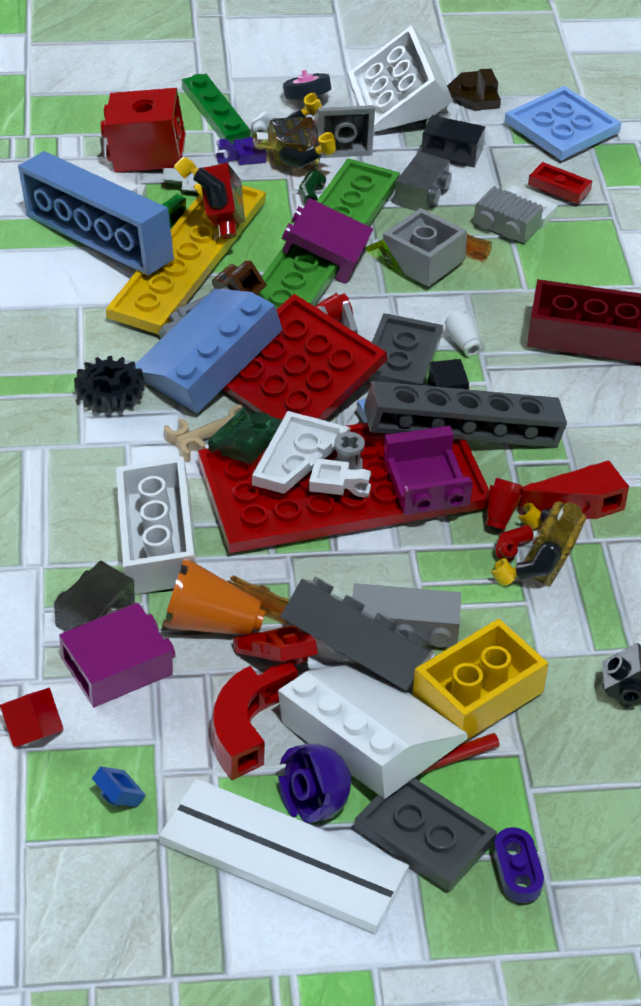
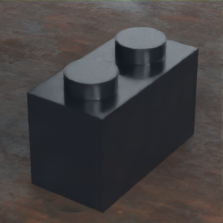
[421,115,486,168]

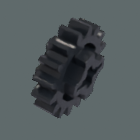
[74,356,145,413]

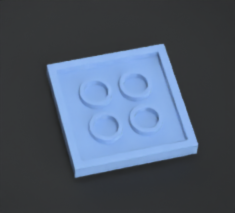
[504,86,621,160]

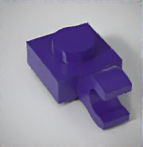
[216,137,267,165]

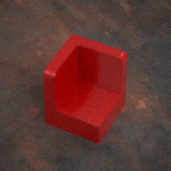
[0,687,64,747]

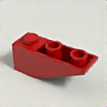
[517,460,629,519]

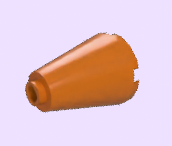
[162,558,266,635]

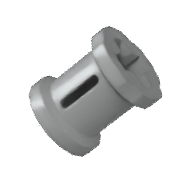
[334,432,365,470]

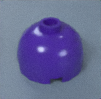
[278,744,351,824]

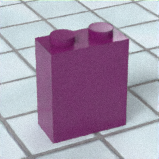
[59,603,176,708]

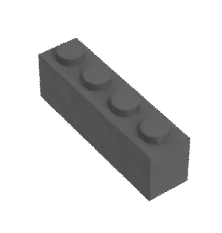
[280,576,434,691]

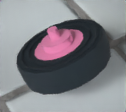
[283,70,331,100]

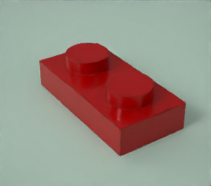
[528,162,593,204]

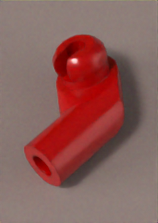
[494,525,534,561]

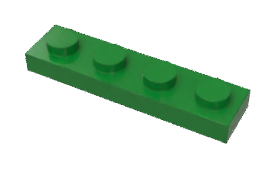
[182,73,250,144]

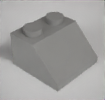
[313,105,375,158]
[383,208,467,287]

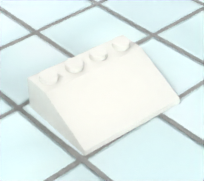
[348,25,453,132]
[278,663,468,799]

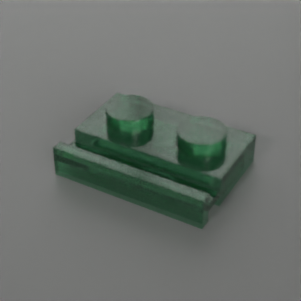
[208,408,282,464]

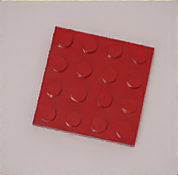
[222,294,388,428]

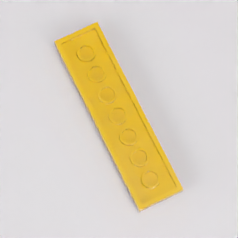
[106,185,266,335]

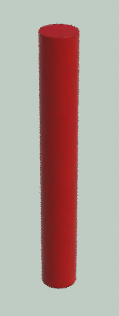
[419,733,500,775]

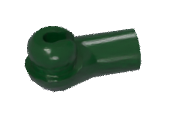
[299,170,326,204]

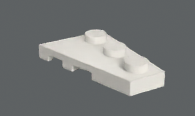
[252,411,350,494]

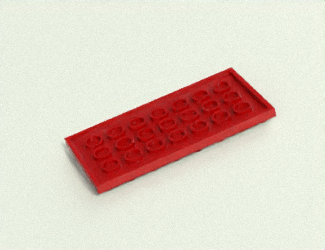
[198,422,490,553]

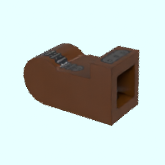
[212,261,267,295]

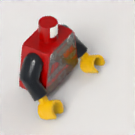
[174,157,245,239]

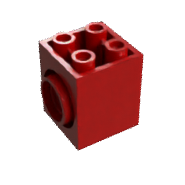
[100,87,186,172]

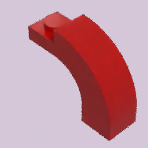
[213,661,298,781]

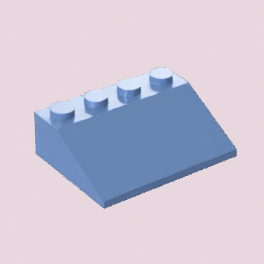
[136,288,283,414]

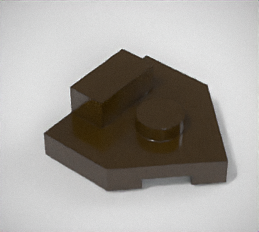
[447,68,501,110]

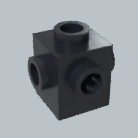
[602,643,641,708]

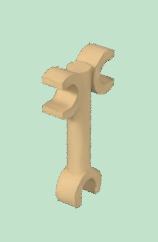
[164,405,252,463]

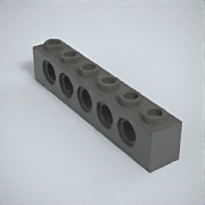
[364,381,567,448]

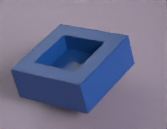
[92,766,146,807]

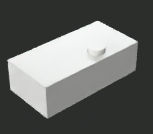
[116,457,198,595]

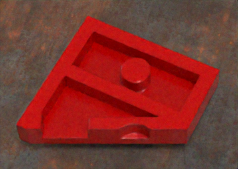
[233,625,318,664]

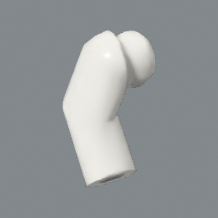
[251,110,288,136]

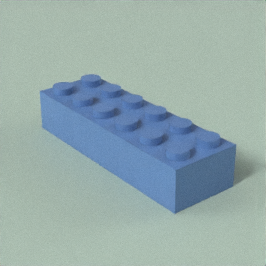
[18,151,174,275]

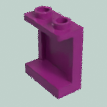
[281,198,373,284]
[383,426,473,515]

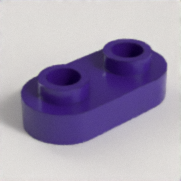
[493,827,544,903]

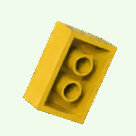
[412,618,549,744]

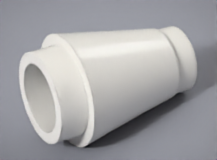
[445,310,482,357]

